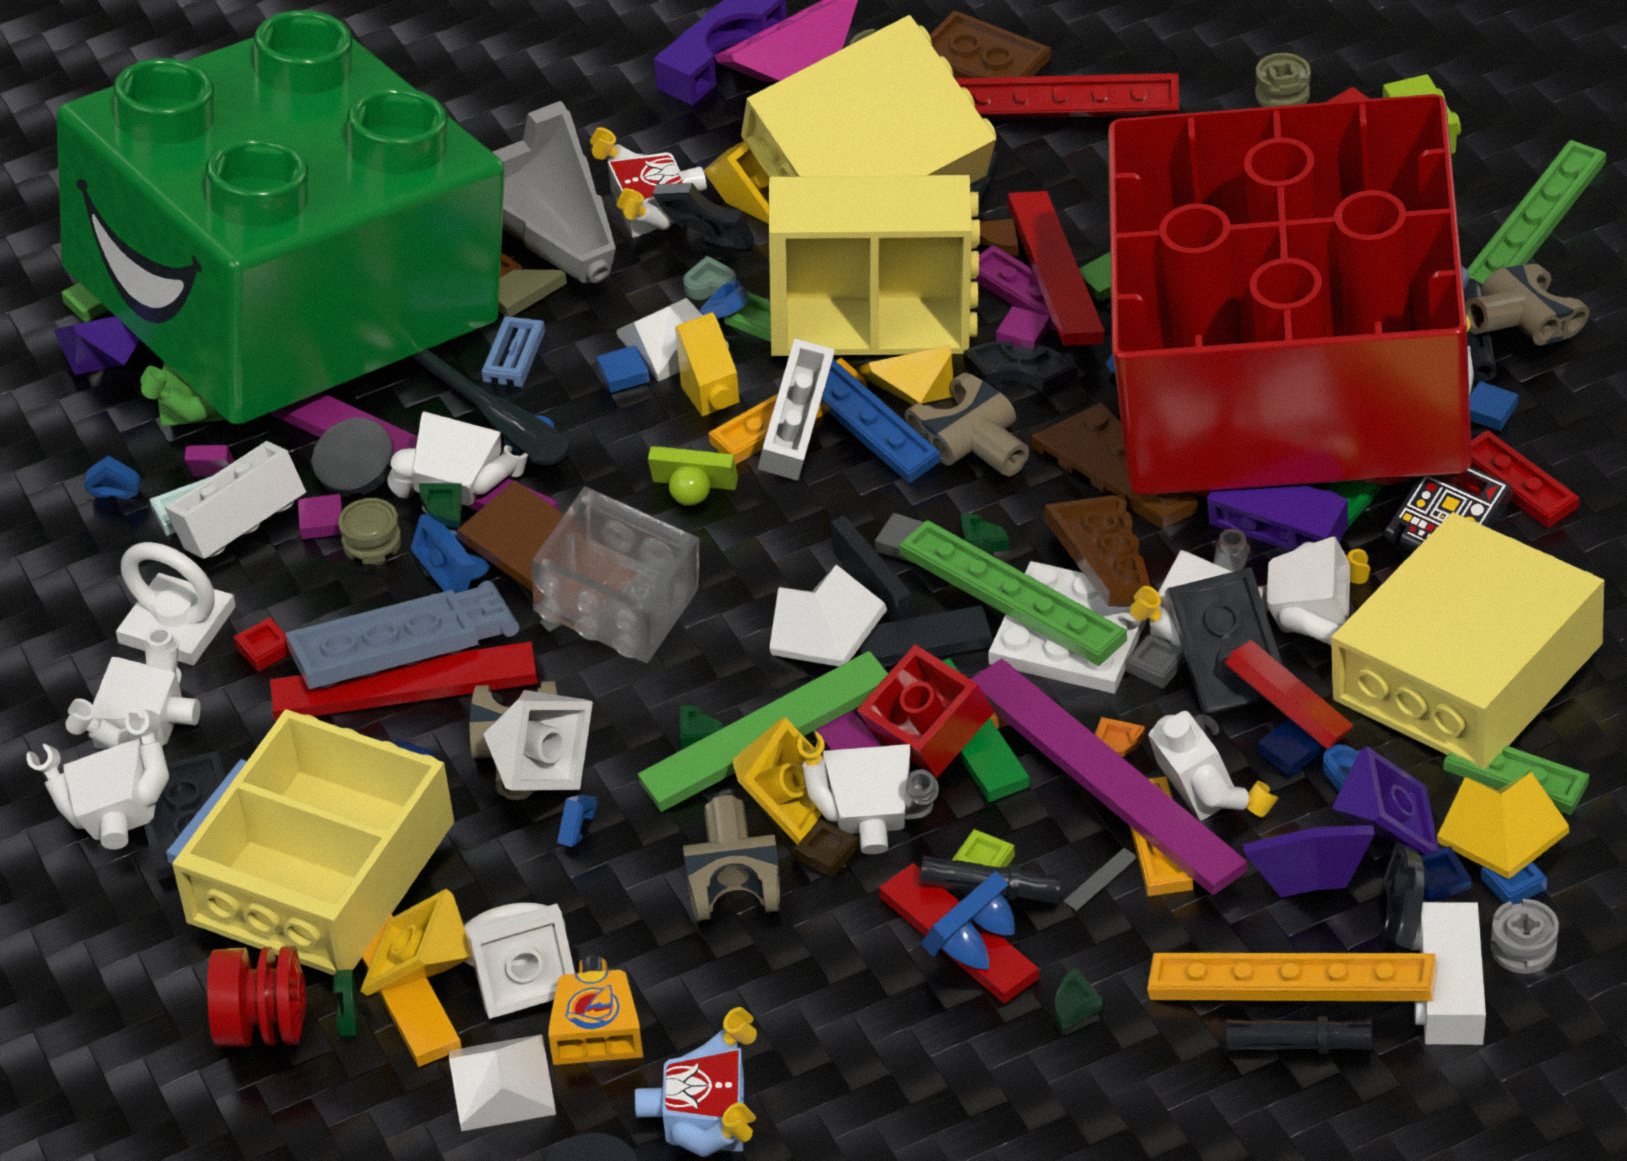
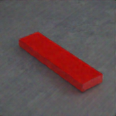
[879,863,1039,1004]

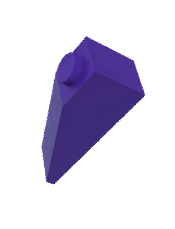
[1207,486,1349,551]

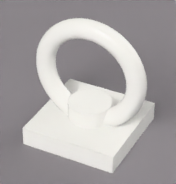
[116,542,236,666]
[464,903,575,1019]

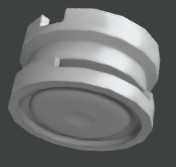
[1490,899,1559,974]

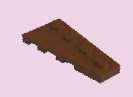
[1031,402,1198,529]
[1044,494,1151,607]

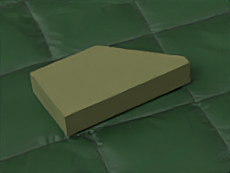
[499,269,567,317]

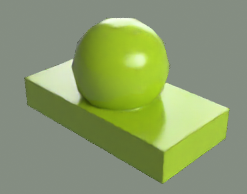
[648,446,738,506]

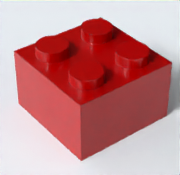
[857,644,995,778]

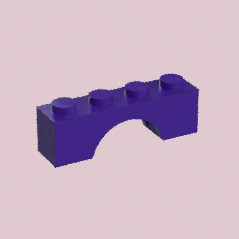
[654,0,787,105]

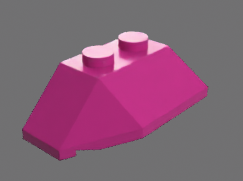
[714,0,858,82]

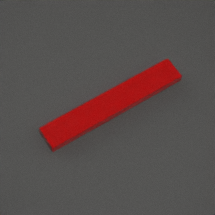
[954,73,1179,119]
[1007,191,1105,346]
[270,642,537,722]

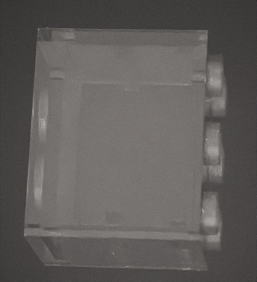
[532,486,699,664]

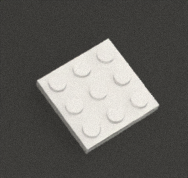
[988,561,1148,694]

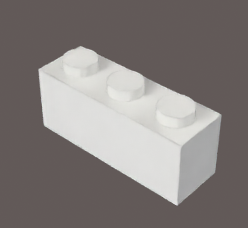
[758,338,835,480]
[165,441,306,559]
[1411,902,1486,1045]

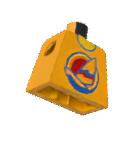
[549,956,643,1065]

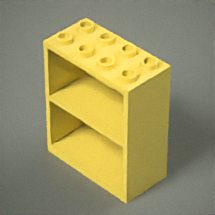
[741,15,996,184]
[769,175,980,356]
[1331,512,1604,769]
[172,709,454,975]

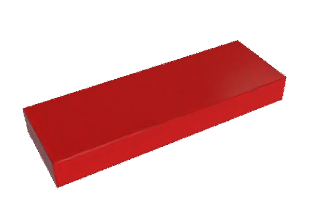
[1471,430,1579,528]
[1225,640,1354,749]

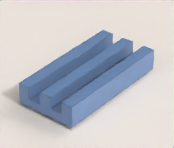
[482,316,545,387]

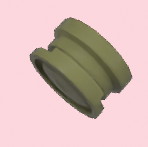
[1255,53,1311,107]
[338,498,402,564]

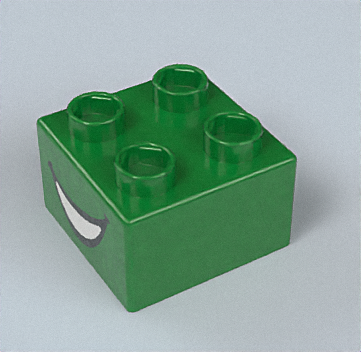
[56,10,505,424]

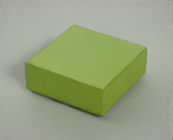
[952,829,1015,867]

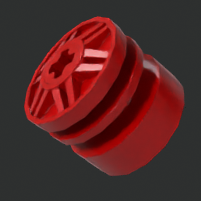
[207,946,306,1048]

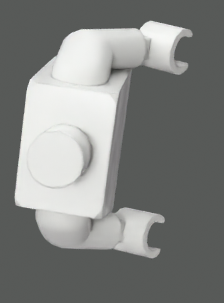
[27,709,169,849]

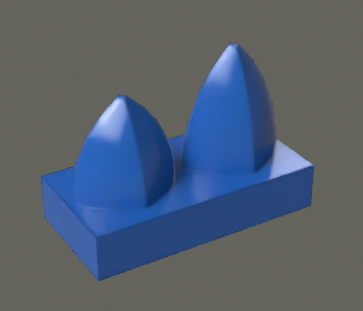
[411,514,490,593]
[921,871,1015,970]

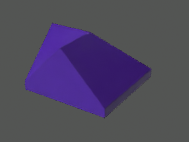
[54,316,140,375]
[1332,746,1440,860]
[1243,825,1375,898]

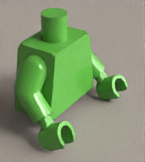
[141,362,225,425]

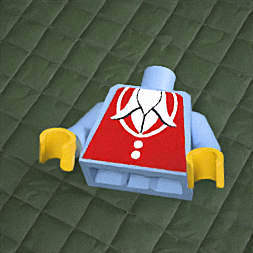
[635,1007,757,1157]

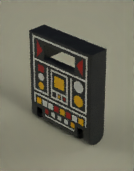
[1385,466,1514,553]

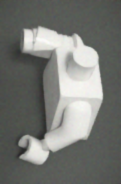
[388,412,528,514]
[65,626,200,749]

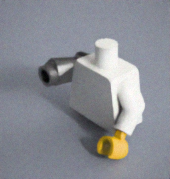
[1130,529,1250,648]
[795,730,939,854]

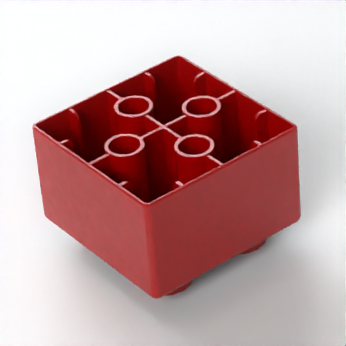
[1108,94,1472,497]

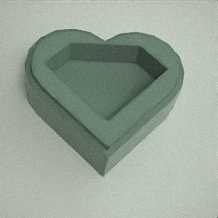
[683,256,737,300]

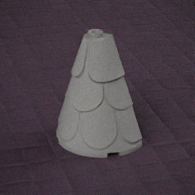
[493,101,616,283]

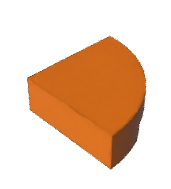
[1095,717,1145,757]

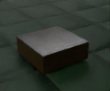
[794,819,858,878]

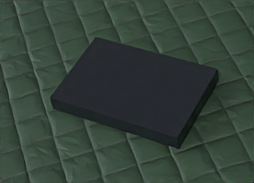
[1165,567,1283,716]
[144,750,225,880]

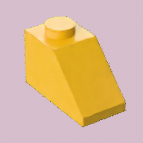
[703,141,769,224]
[675,312,740,416]

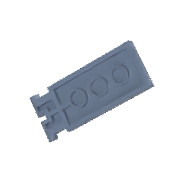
[285,581,519,689]

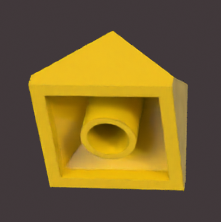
[857,345,953,405]
[732,717,823,844]
[1437,772,1569,879]
[360,889,472,996]

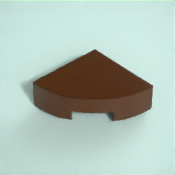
[980,219,1019,256]

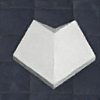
[617,298,729,382]
[769,565,887,666]
[483,690,593,790]
[449,1034,556,1131]

